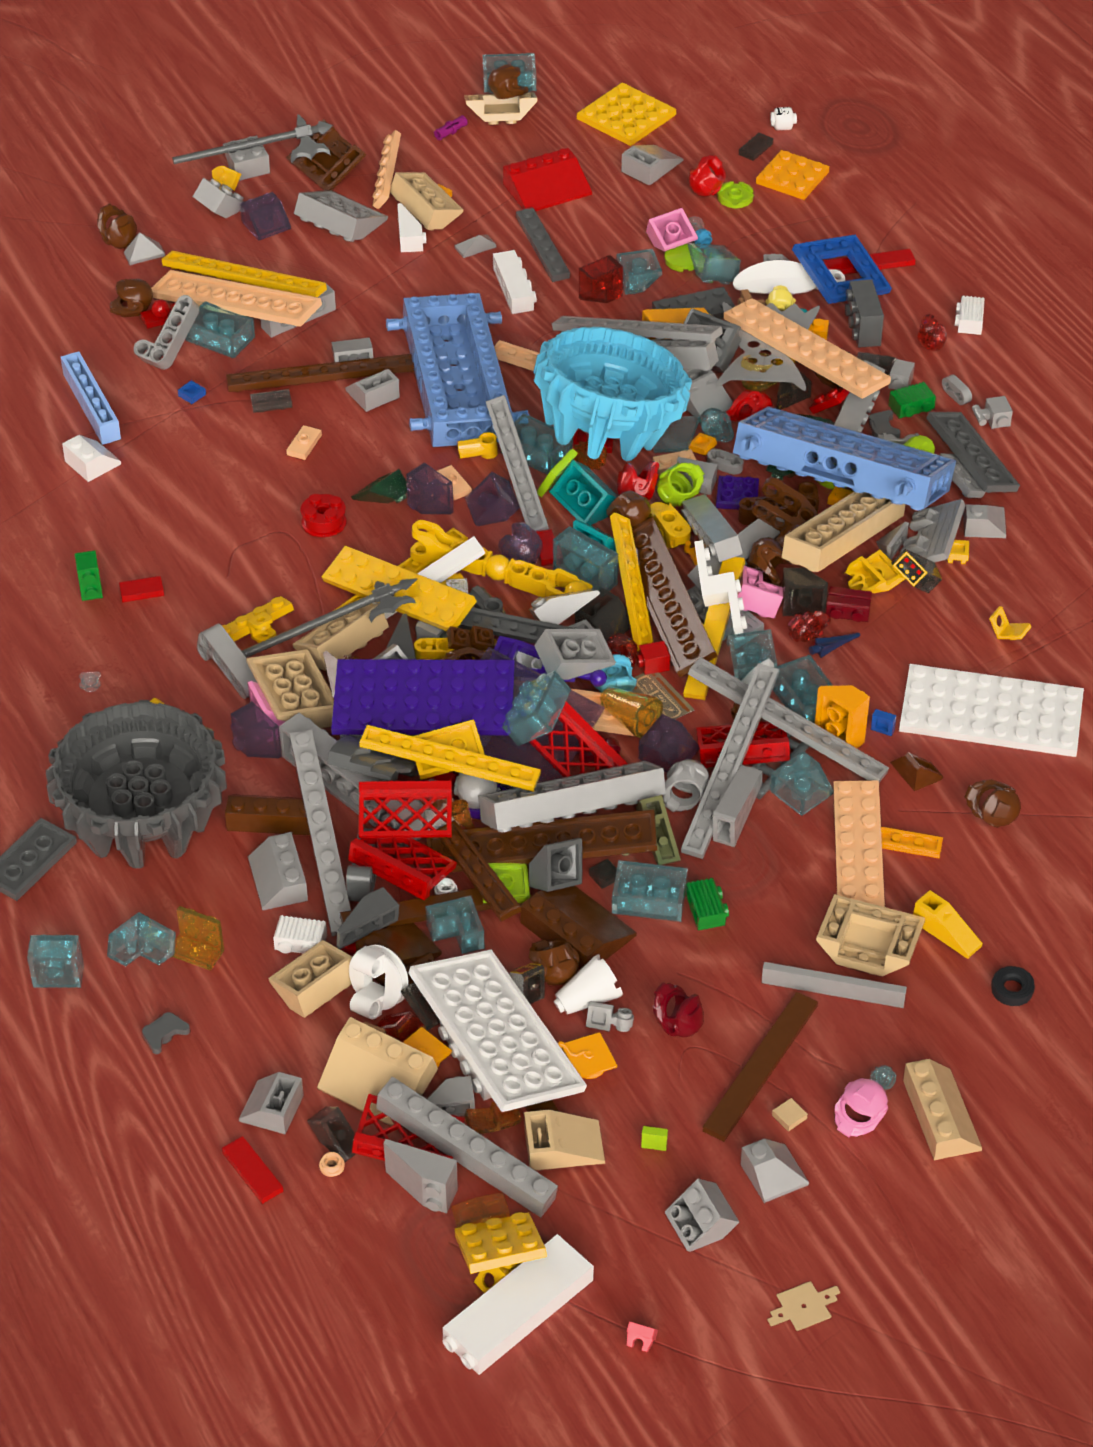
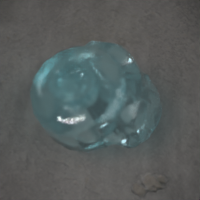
[700,408,734,442]

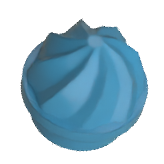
[694,228,712,248]

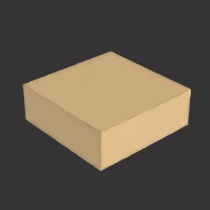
[772,1098,808,1131]

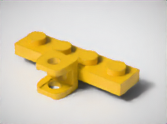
[222,596,294,643]

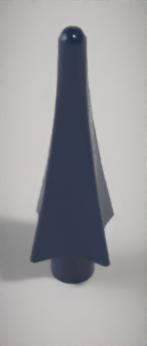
[809,632,860,658]

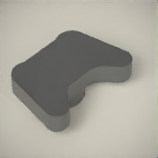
[869,410,900,438]
[142,1012,190,1054]

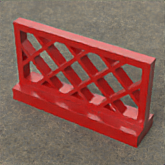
[527,701,628,777]
[696,721,790,768]
[359,781,452,838]
[348,822,457,901]
[352,1094,465,1161]

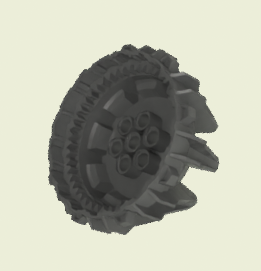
[46,700,227,868]

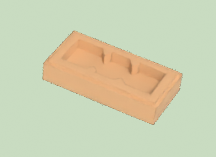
[287,425,322,460]
[434,465,472,500]

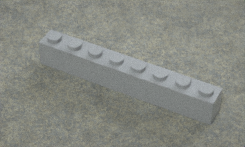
[376,1077,558,1218]

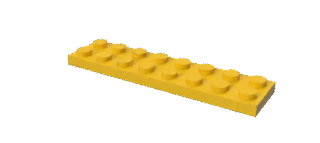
[322,546,477,631]

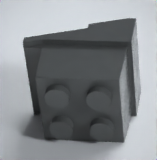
[684,309,742,373]

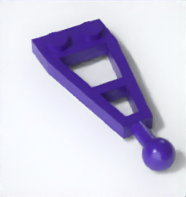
[490,636,607,687]

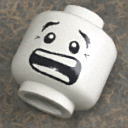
[770,107,797,130]

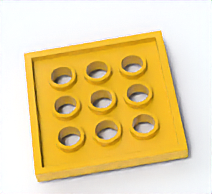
[577,82,676,146]

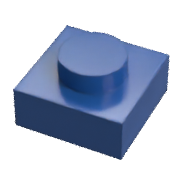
[178,380,206,404]
[871,709,896,736]

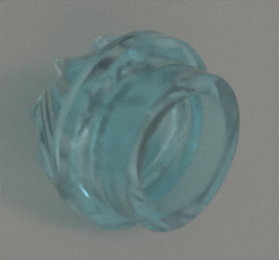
[870,1065,896,1090]

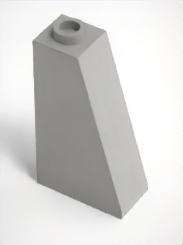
[713,765,762,847]

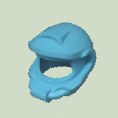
[594,654,637,696]

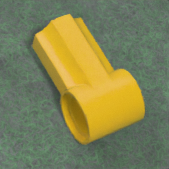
[457,432,498,459]

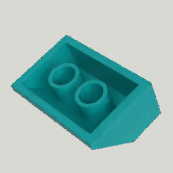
[550,460,618,525]

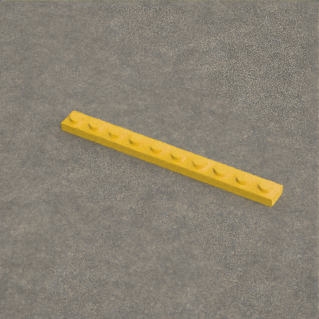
[161,251,327,298]

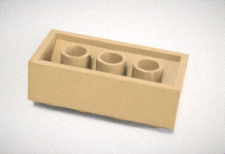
[390,172,463,231]
[292,604,389,671]
[903,1059,982,1160]

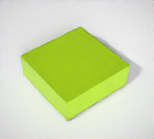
[641,1126,668,1151]

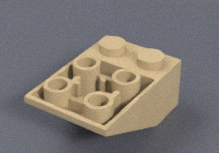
[524,1110,605,1170]

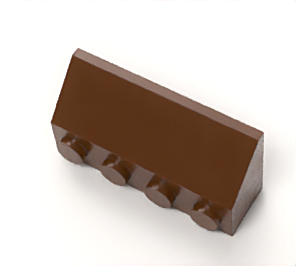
[225,794,310,835]

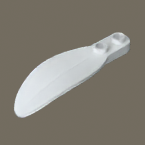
[733,260,846,294]

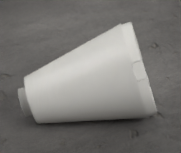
[553,954,623,1015]

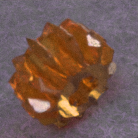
[574,439,607,471]

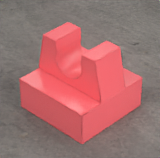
[627,1321,658,1352]

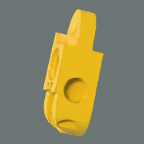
[649,502,691,548]

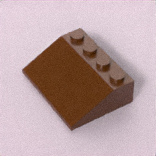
[520,886,637,969]

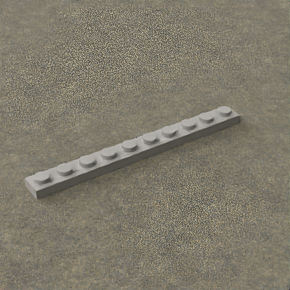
[552,316,723,343]
[688,657,889,783]
[681,663,779,859]
[290,729,351,936]

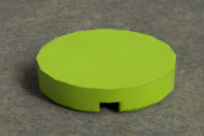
[717,181,754,208]
[665,244,702,272]

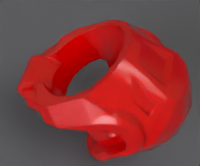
[689,155,726,197]
[725,389,773,423]
[617,461,659,500]

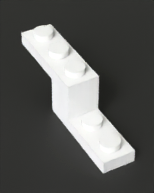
[694,540,747,639]

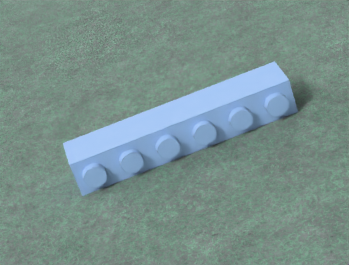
[61,351,121,445]

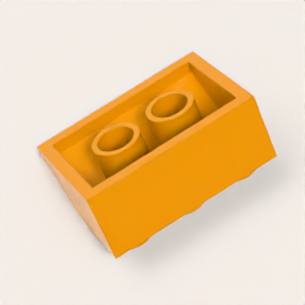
[815,685,870,748]

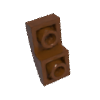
[447,625,495,651]

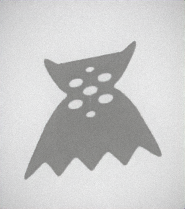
[716,302,820,391]

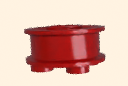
[300,494,347,538]

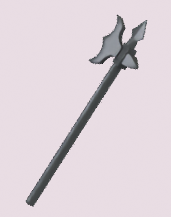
[172,115,333,164]
[242,579,417,658]

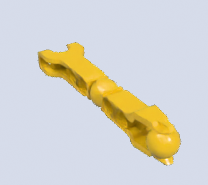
[410,520,593,610]

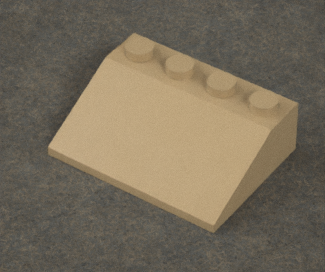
[246,649,334,728]
[317,1017,438,1128]

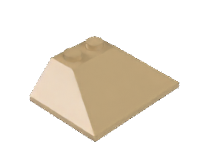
[464,92,537,125]
[816,894,925,977]

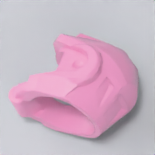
[835,1078,888,1138]

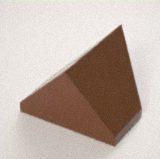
[890,752,943,791]

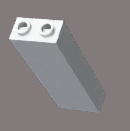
[443,1234,594,1375]

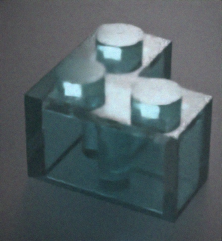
[426,896,485,954]
[107,912,176,966]

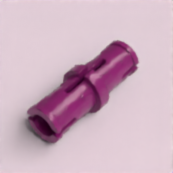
[434,115,468,140]

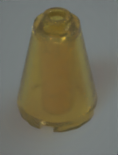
[600,687,663,739]

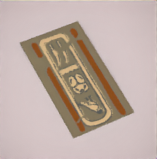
[631,672,694,726]

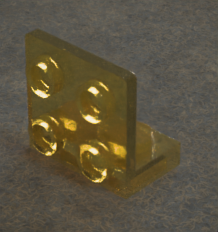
[168,906,224,971]

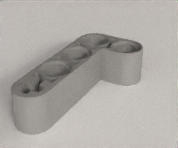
[134,295,199,370]
[197,623,257,699]

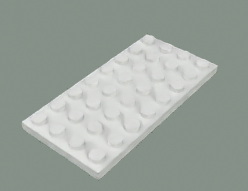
[899,664,1084,757]
[408,949,587,1112]

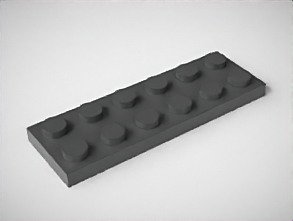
[926,412,1020,493]

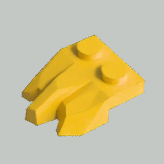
[845,550,906,594]

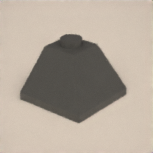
[529,838,582,892]

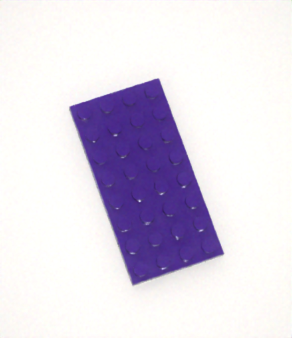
[331,659,515,736]

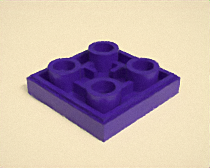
[716,475,759,510]

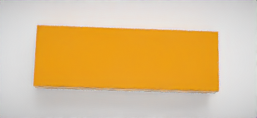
[881,827,943,858]

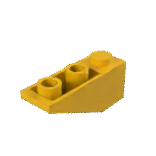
[913,890,983,959]

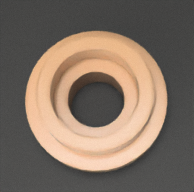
[319,1152,345,1177]

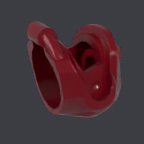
[653,982,704,1038]

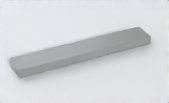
[762,962,907,1008]

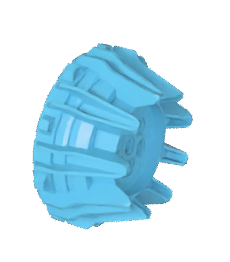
[534,327,692,461]

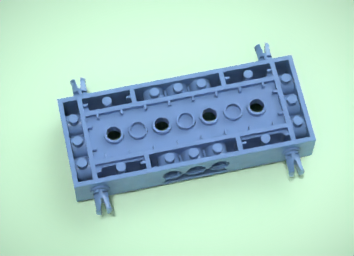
[386,293,530,447]
[733,406,956,510]

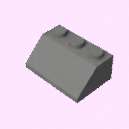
[248,832,308,910]

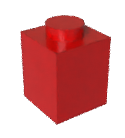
[636,641,670,675]

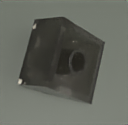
[781,568,828,616]

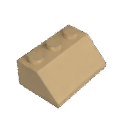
[268,940,352,1018]

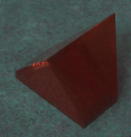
[375,1011,429,1042]

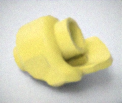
[765,285,796,311]

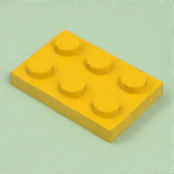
[413,719,485,780]

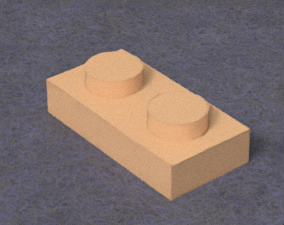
[653,449,696,475]

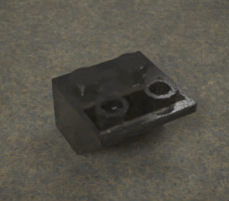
[575,588,631,647]

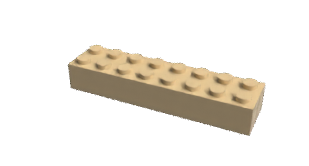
[782,492,906,572]

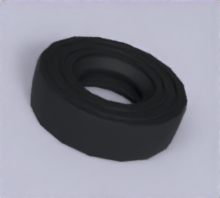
[991,966,1035,1006]

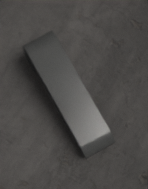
[346,828,382,902]

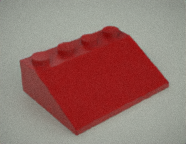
[503,148,592,211]

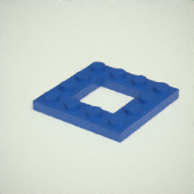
[792,235,892,304]

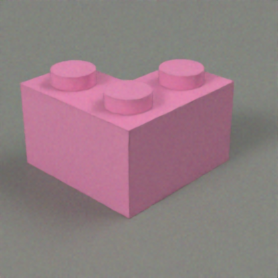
[738,566,783,618]

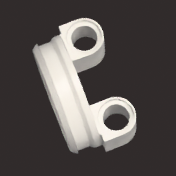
[349,945,408,1020]

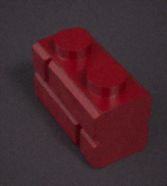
[826,586,872,622]

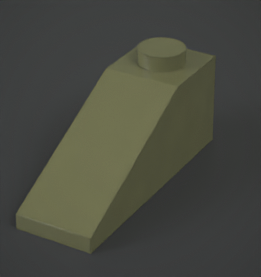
[635,795,681,866]

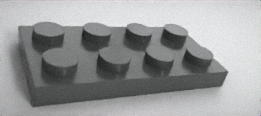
[652,287,735,319]
[0,818,77,901]

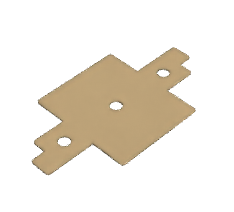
[767,1282,840,1331]

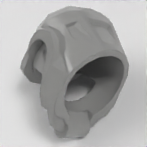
[662,759,709,812]
[454,773,497,809]

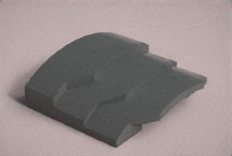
[327,735,418,781]

